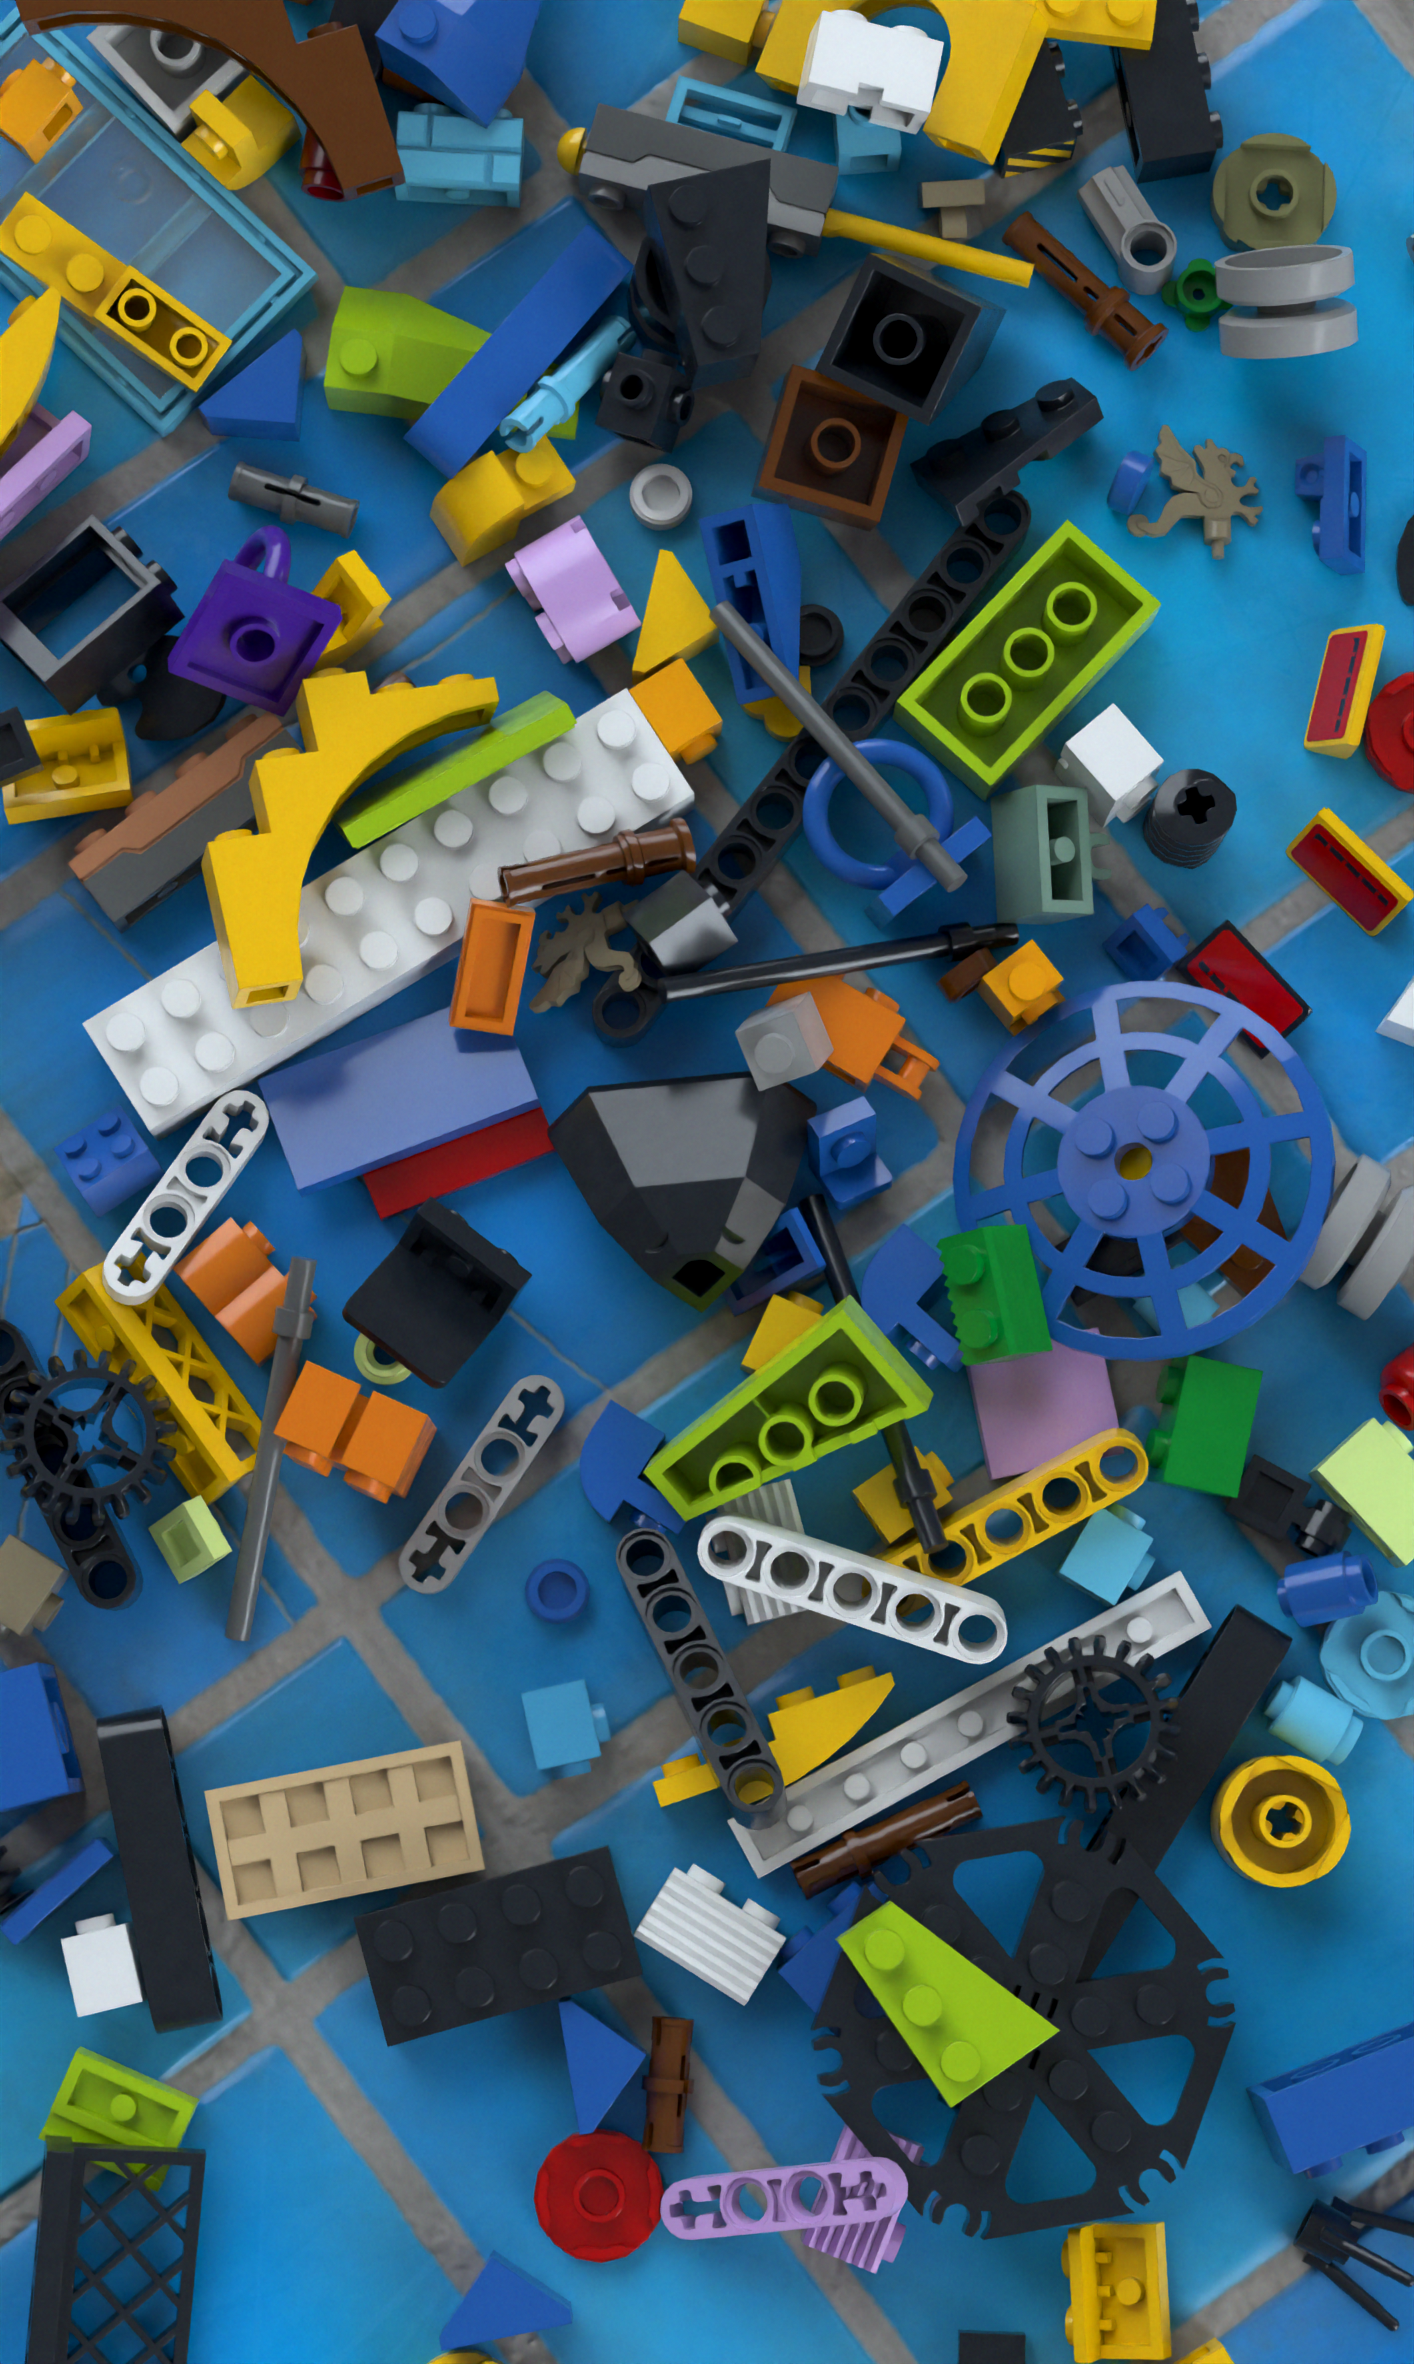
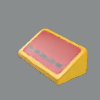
[1303,624,1386,760]
[1285,807,1414,937]

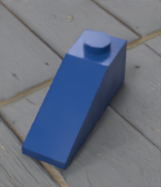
[698,504,801,705]

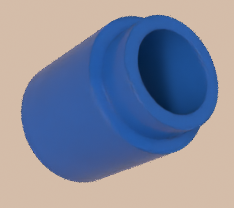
[1277,1551,1378,1628]

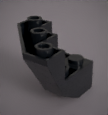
[547,1071,817,1313]

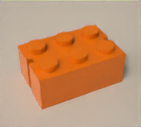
[273,1360,437,1504]

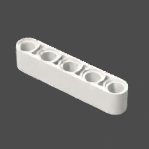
[697,1511,1008,1664]

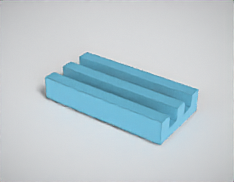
[665,75,798,153]

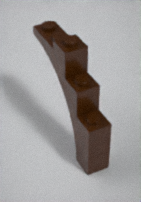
[15,0,406,202]

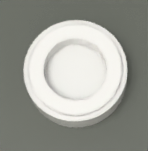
[630,464,692,530]

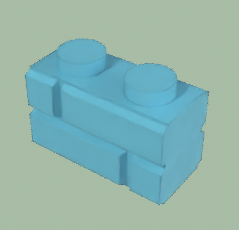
[395,103,525,208]

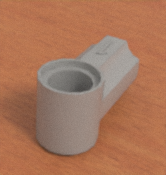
[1076,165,1177,295]

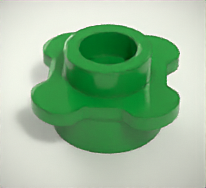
[1161,259,1234,332]

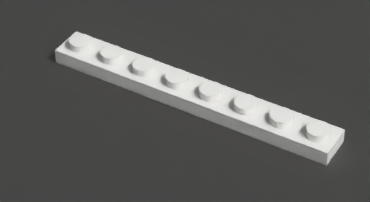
[727,1571,1212,1879]

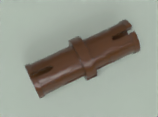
[641,2016,695,2153]

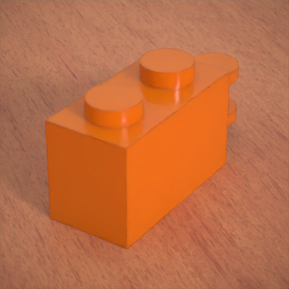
[765,954,940,1102]

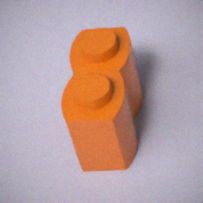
[172,1218,318,1368]

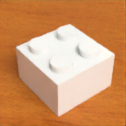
[86,25,254,144]

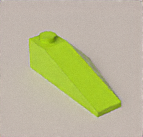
[324,286,581,440]

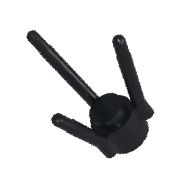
[1293,2196,1414,2331]

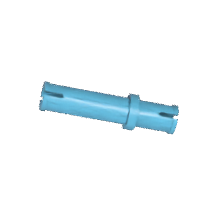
[499,315,636,453]

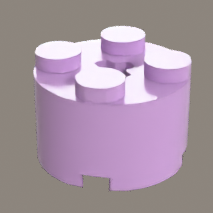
[505,515,642,664]

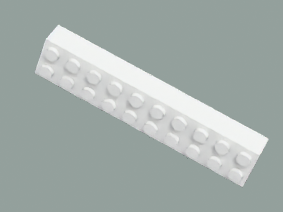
[82,688,694,1141]

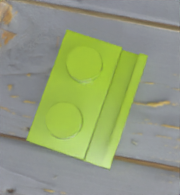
[38,2046,200,2192]

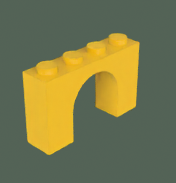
[755,0,1049,166]

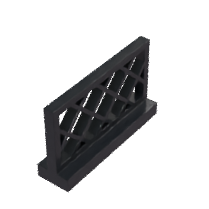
[24,2135,206,2364]

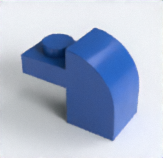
[861,1223,964,1373]
[580,1400,689,1538]

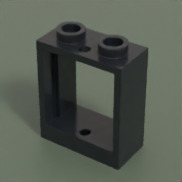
[0,514,185,716]

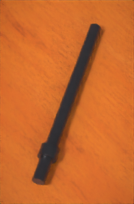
[658,922,1019,1004]
[799,1194,949,1554]

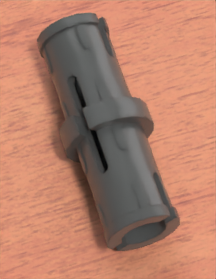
[228,461,360,539]

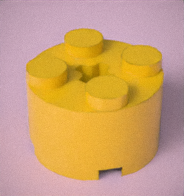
[1210,1755,1351,1888]

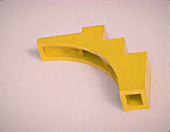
[201,668,500,1009]

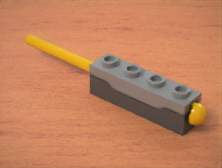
[557,103,1035,288]

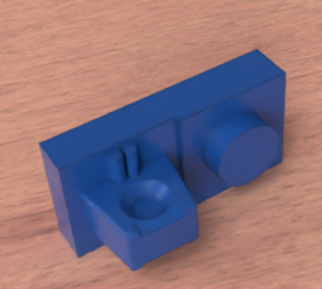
[1295,435,1367,575]

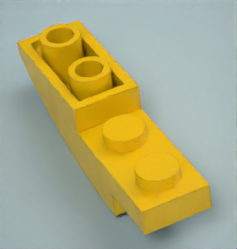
[0,191,233,393]
[0,285,61,461]
[652,1664,895,1807]

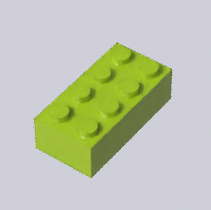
[892,519,1161,802]

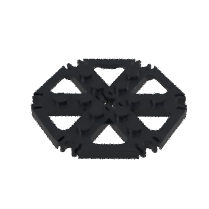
[810,1815,1236,2240]

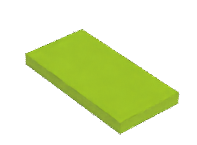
[331,690,577,849]

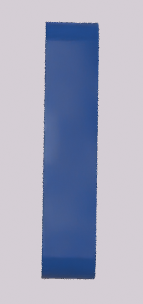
[403,224,635,480]

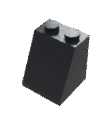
[815,253,1007,426]

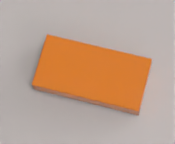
[448,898,536,1036]

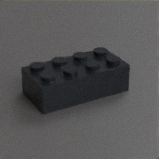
[353,1845,643,2047]

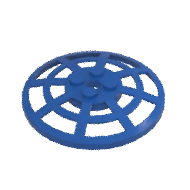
[952,981,1336,1362]

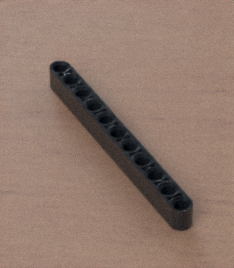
[592,489,1031,1048]

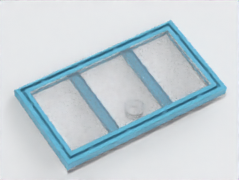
[0,6,320,437]

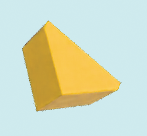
[632,549,720,685]

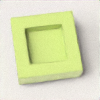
[148,1495,232,1584]

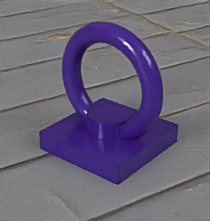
[168,525,342,717]

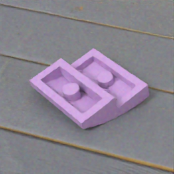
[966,1327,1124,1481]

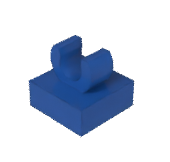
[1102,903,1190,982]

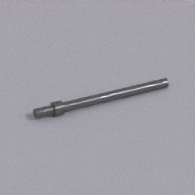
[709,600,968,892]
[224,1256,317,1641]

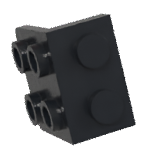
[342,1196,532,1389]

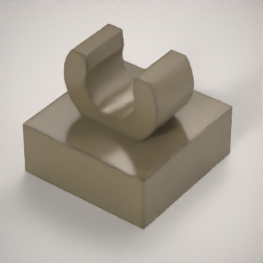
[917,179,985,239]

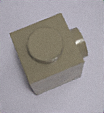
[0,1534,71,1640]

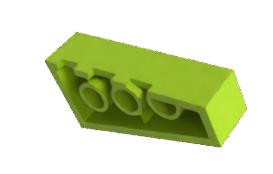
[643,1295,934,1522]

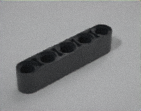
[0,1319,143,1611]
[615,1528,787,1831]
[96,1705,223,2034]

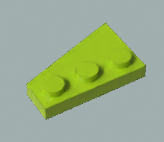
[835,1901,1060,2108]

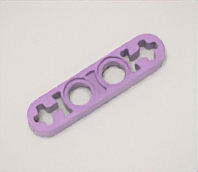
[660,2157,908,2240]

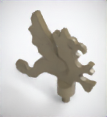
[1126,425,1263,560]
[529,891,642,1014]

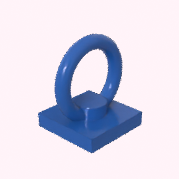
[802,738,992,930]

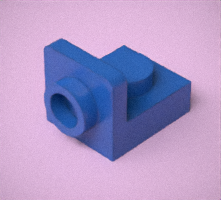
[807,1096,892,1210]

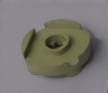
[1210,133,1337,252]

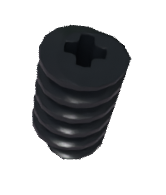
[1143,769,1237,869]

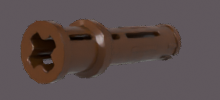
[1002,211,1169,371]
[497,818,696,908]

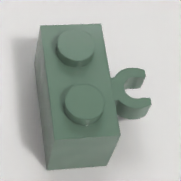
[991,785,1112,925]

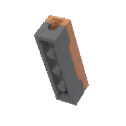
[67,711,305,934]

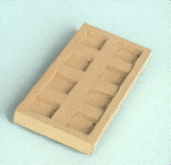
[204,1740,486,1921]

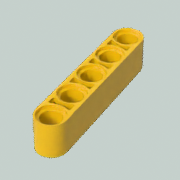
[861,1428,1149,1618]

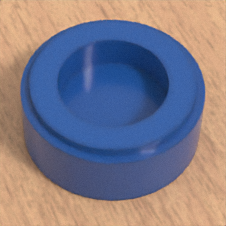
[1106,450,1155,517]
[525,1559,590,1624]

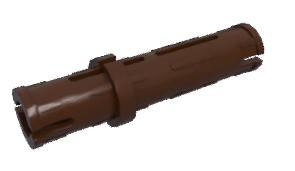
[789,1780,983,1900]

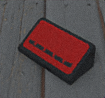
[1175,919,1313,1060]

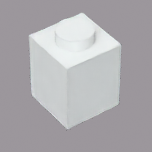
[61,1913,148,2017]

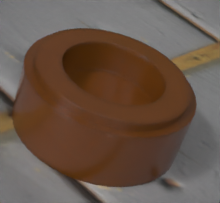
[936,947,999,1003]

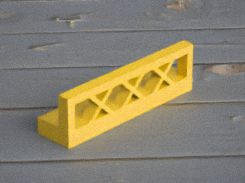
[54,1251,262,1506]

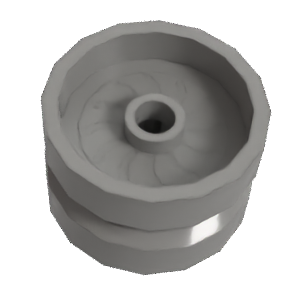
[1214,245,1358,359]
[1298,1153,1414,1321]

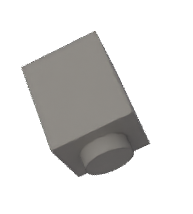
[734,991,834,1091]

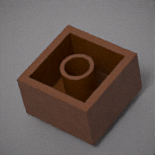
[751,364,909,532]

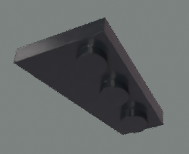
[909,377,1104,527]

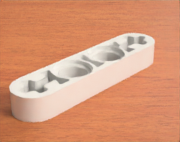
[102,1090,269,1305]

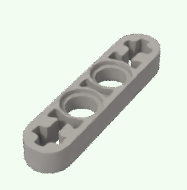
[399,1375,565,1594]

